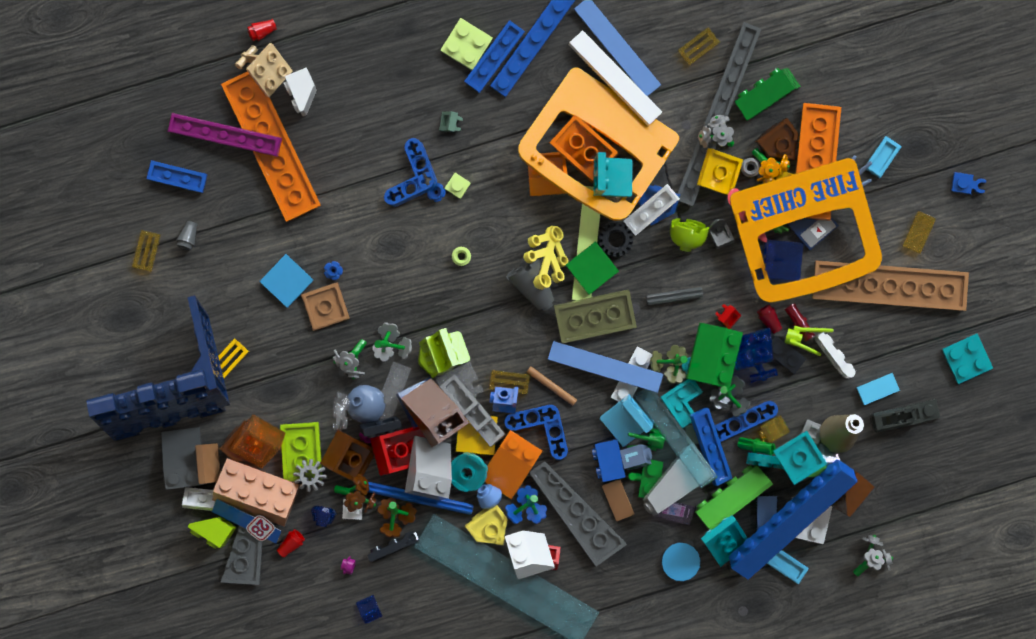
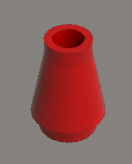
[247,19,277,41]
[277,529,305,558]

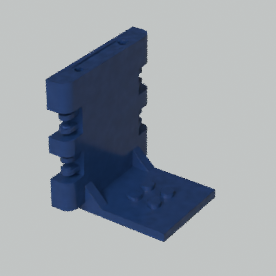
[86,295,230,441]

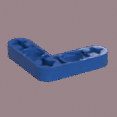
[384,138,437,207]
[505,405,568,459]

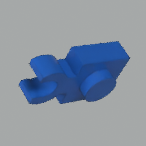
[951,172,986,195]

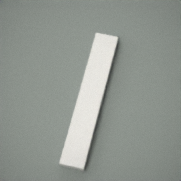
[568,31,662,126]

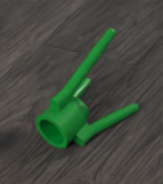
[626,428,665,451]

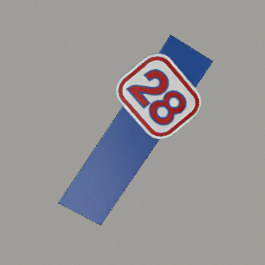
[212,499,281,543]

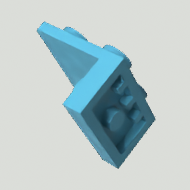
[600,394,653,447]

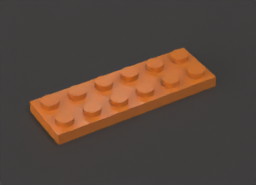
[796,103,841,221]

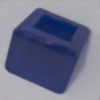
[356,595,383,623]

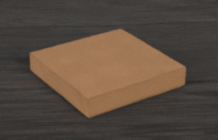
[301,282,350,331]
[195,443,220,484]

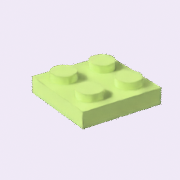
[441,18,493,70]

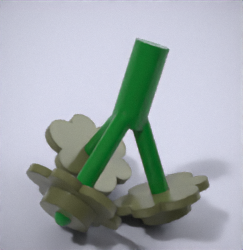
[650,345,689,384]

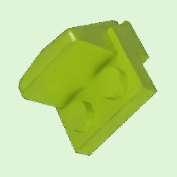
[418,328,470,378]

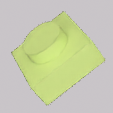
[445,173,471,199]

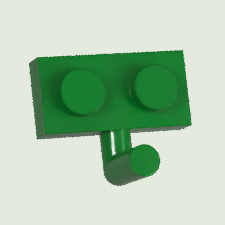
[628,460,663,498]

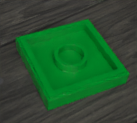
[565,241,619,295]

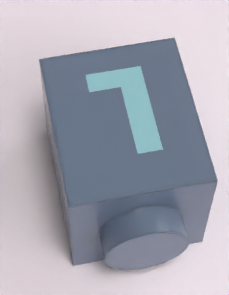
[620,444,652,470]

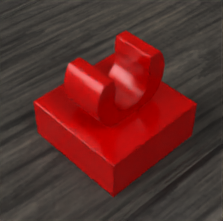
[715,304,741,329]

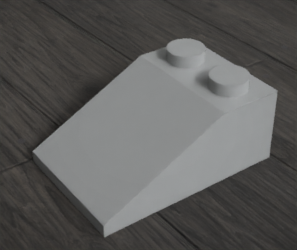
[405,436,452,500]

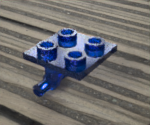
[762,240,803,281]
[736,328,778,383]

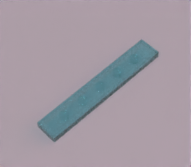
[634,389,717,488]

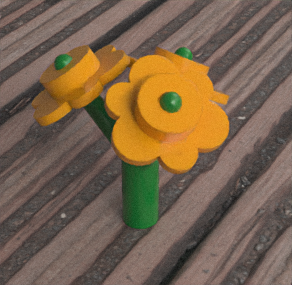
[752,148,790,183]

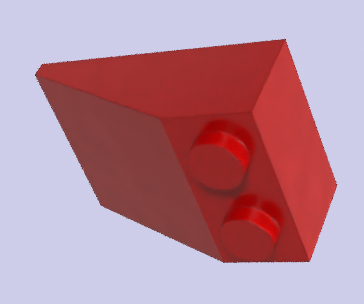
[370,427,425,476]

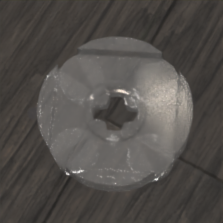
[332,391,349,430]

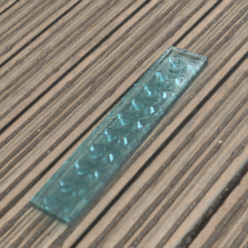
[414,514,599,639]

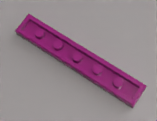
[168,113,282,157]

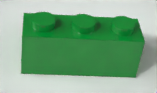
[686,322,743,389]

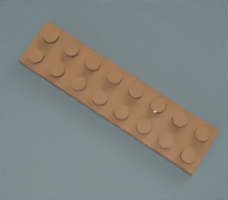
[812,261,969,311]

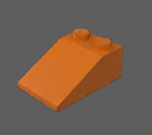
[550,114,618,184]
[485,430,542,499]

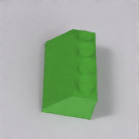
[695,465,773,530]

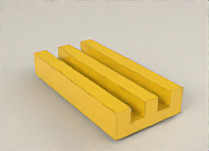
[219,338,249,379]

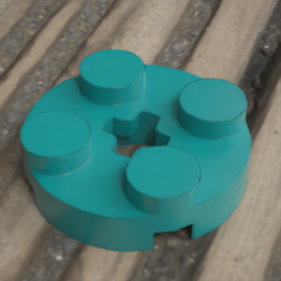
[451,452,488,492]
[746,452,783,469]

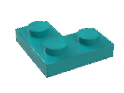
[660,379,703,430]

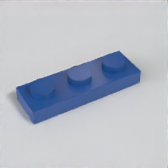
[147,160,208,193]

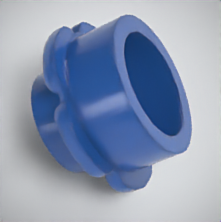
[427,183,446,202]
[324,261,343,280]

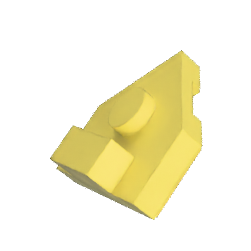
[465,505,508,545]

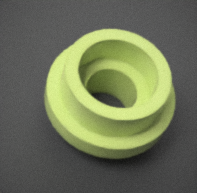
[452,247,471,266]

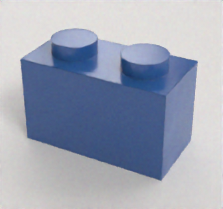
[592,439,625,482]

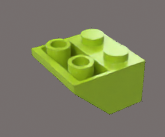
[188,517,237,549]

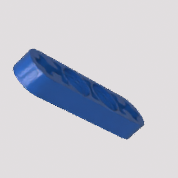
[715,401,778,442]

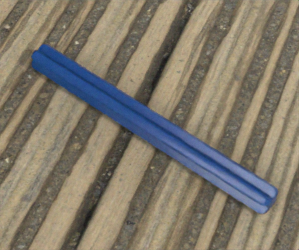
[367,482,474,515]

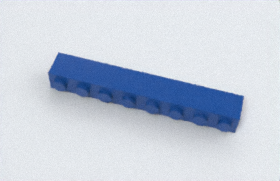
[729,459,857,580]

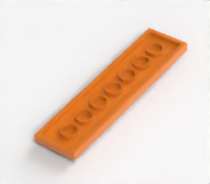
[221,72,321,222]

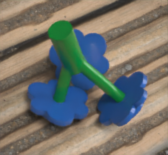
[505,485,547,524]

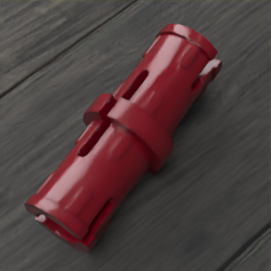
[784,303,815,342]

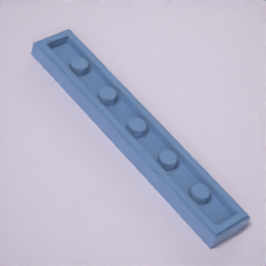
[574,0,661,97]
[548,341,664,393]

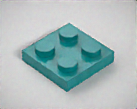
[941,334,993,384]
[773,431,827,485]

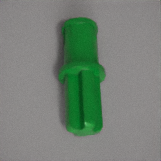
[737,437,776,456]

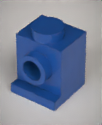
[490,387,518,414]

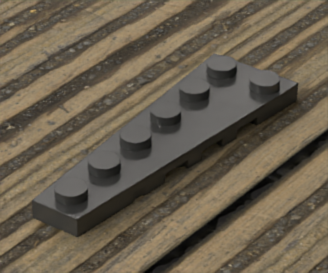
[529,461,627,566]

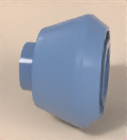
[477,484,502,509]

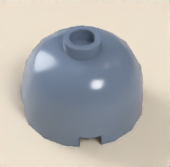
[346,385,385,424]

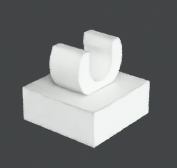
[342,499,363,520]

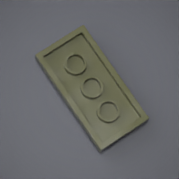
[554,289,637,344]

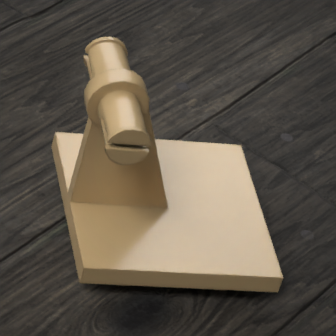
[235,43,292,97]

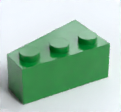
[735,68,801,121]

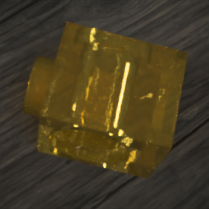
[758,415,790,443]

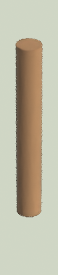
[527,366,577,406]

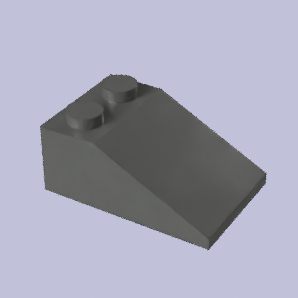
[161,427,207,489]

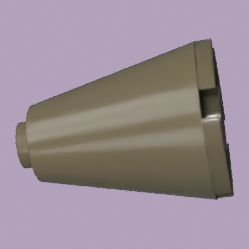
[819,415,864,453]

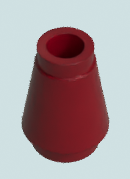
[757,304,783,334]

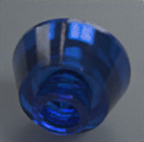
[311,506,337,527]

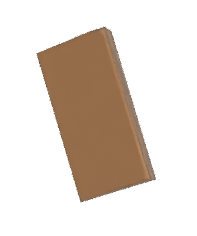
[602,479,634,521]

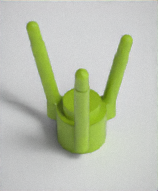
[784,326,834,356]

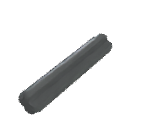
[646,287,703,305]

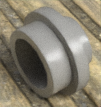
[741,158,760,177]

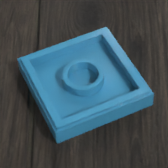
[260,254,314,308]

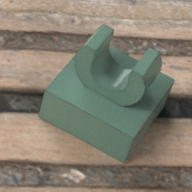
[439,111,463,132]

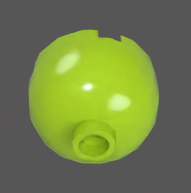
[670,218,709,252]

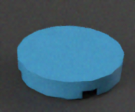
[662,543,700,581]

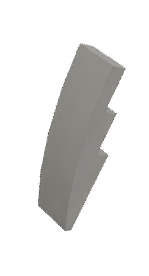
[440,374,506,447]

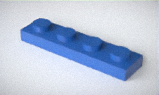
[464,20,525,93]
[689,408,732,486]

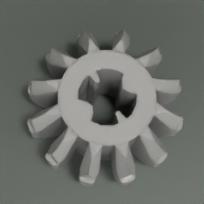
[293,459,327,492]

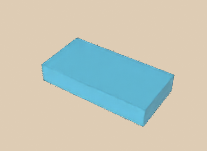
[866,136,902,179]
[856,373,900,405]
[767,550,809,584]

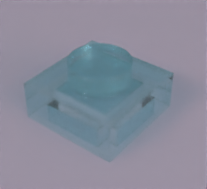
[817,444,839,464]

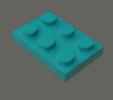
[701,515,747,567]

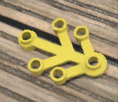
[524,226,568,290]

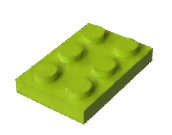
[280,422,323,482]

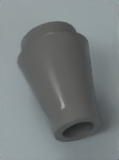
[176,221,198,251]

